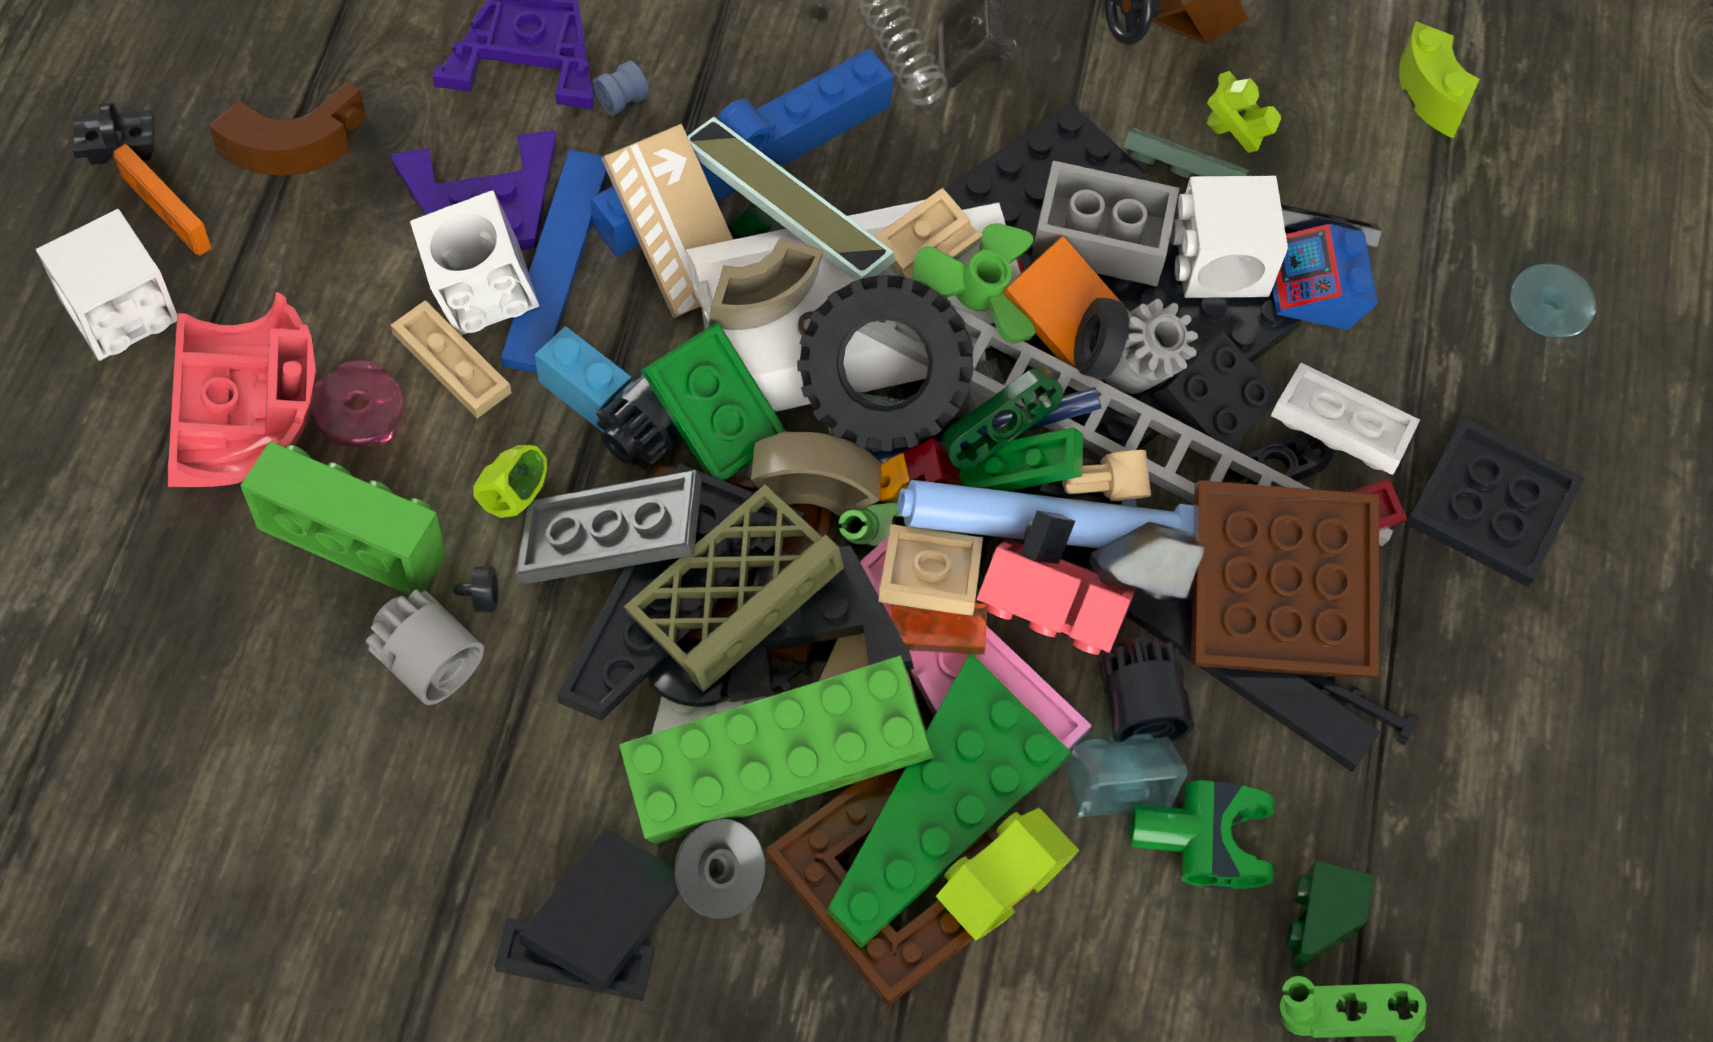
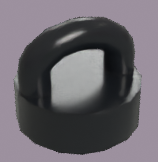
[452,566,499,613]

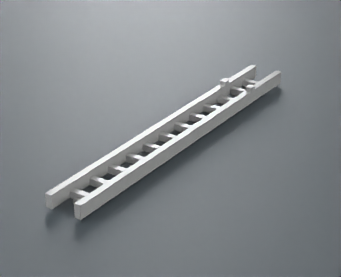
[858,270,1393,546]

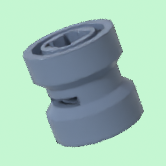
[592,60,650,116]

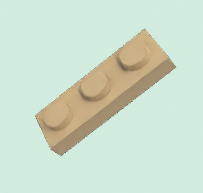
[391,300,511,419]

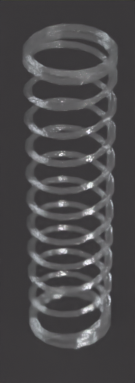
[855,0,948,106]

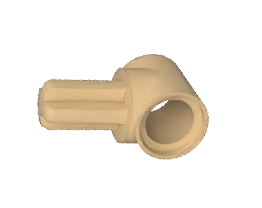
[1062,450,1151,501]

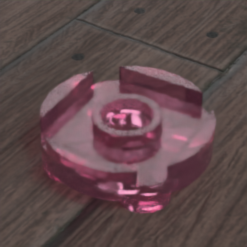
[311,361,404,447]

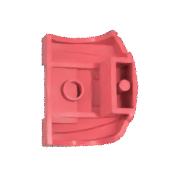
[168,292,316,487]

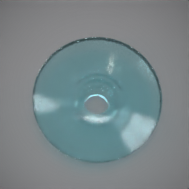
[1510,264,1596,338]

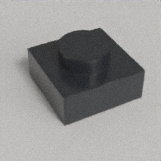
[1020,510,1076,564]

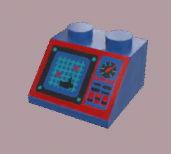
[1272,224,1378,330]

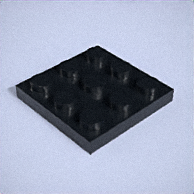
[1406,417,1584,588]

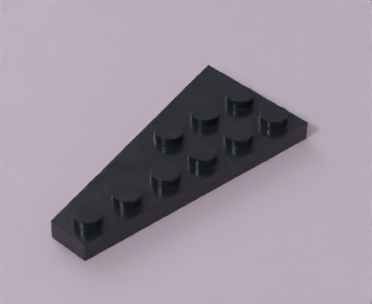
[557,463,805,721]

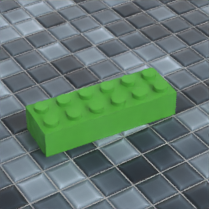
[619,655,934,845]

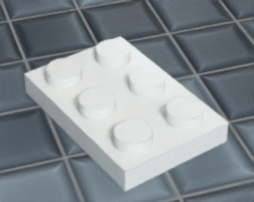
[1271,363,1420,475]

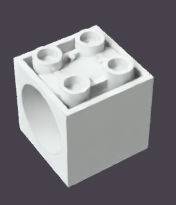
[1170,176,1288,298]
[410,190,539,336]
[36,209,177,361]

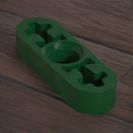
[941,368,1063,469]

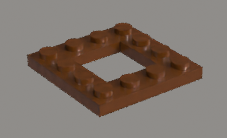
[765,766,1036,1007]

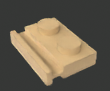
[875,188,983,279]

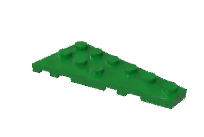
[827,652,1071,948]

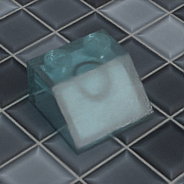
[1068,734,1188,817]

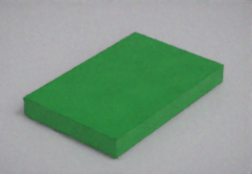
[640,322,786,481]

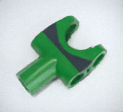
[1129,780,1274,889]

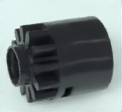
[596,361,683,470]
[1099,637,1195,748]

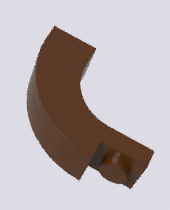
[209,81,366,176]

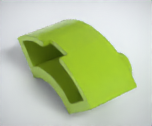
[1399,21,1480,138]
[936,808,1080,941]

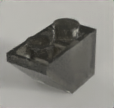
[1089,521,1205,600]

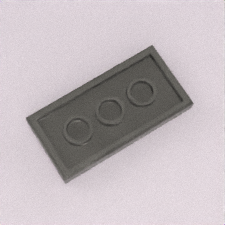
[516,470,702,584]

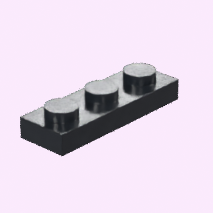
[494,918,655,1001]

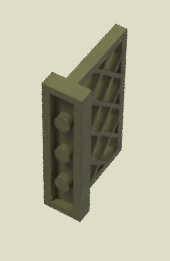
[624,485,844,692]

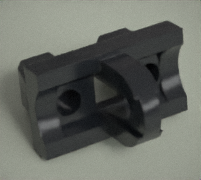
[72,103,154,165]

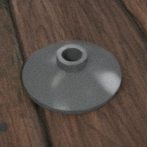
[675,819,765,919]

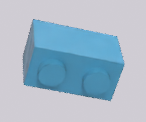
[535,326,632,432]

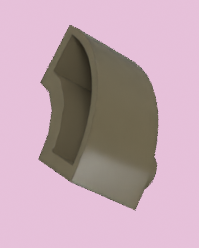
[709,238,823,330]
[751,432,881,517]

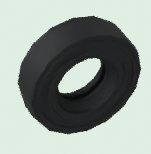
[1074,298,1129,379]

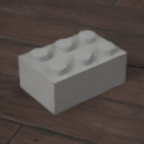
[1031,161,1179,286]

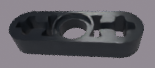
[1222,431,1335,485]

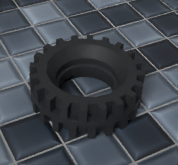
[797,275,974,451]

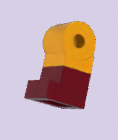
[880,438,962,504]

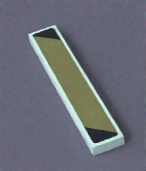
[687,117,895,281]

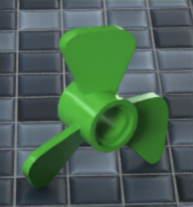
[912,223,1036,344]

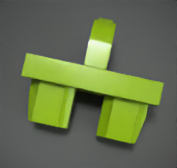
[1207,71,1281,153]

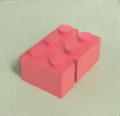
[977,538,1136,655]

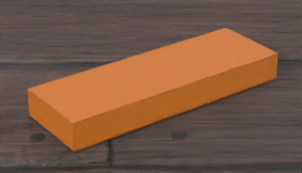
[113,144,212,256]

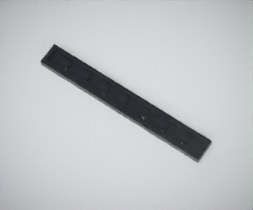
[1061,545,1381,772]

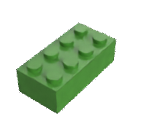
[240,441,446,595]

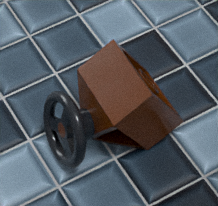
[1105,0,1249,45]

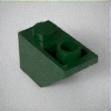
[1286,860,1374,969]

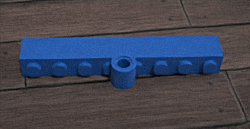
[591,48,894,257]

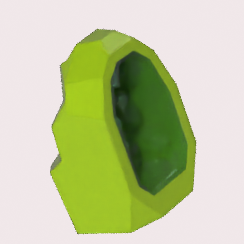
[473,445,547,518]

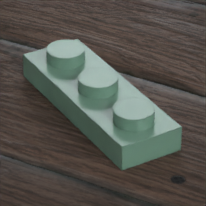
[1123,128,1250,178]

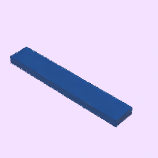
[501,149,608,373]

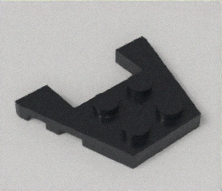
[727,545,914,702]

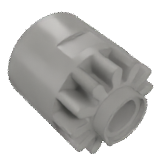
[1104,299,1198,394]
[366,589,484,705]

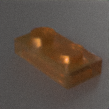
[892,603,987,655]

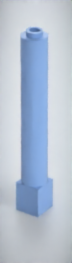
[897,480,1194,568]

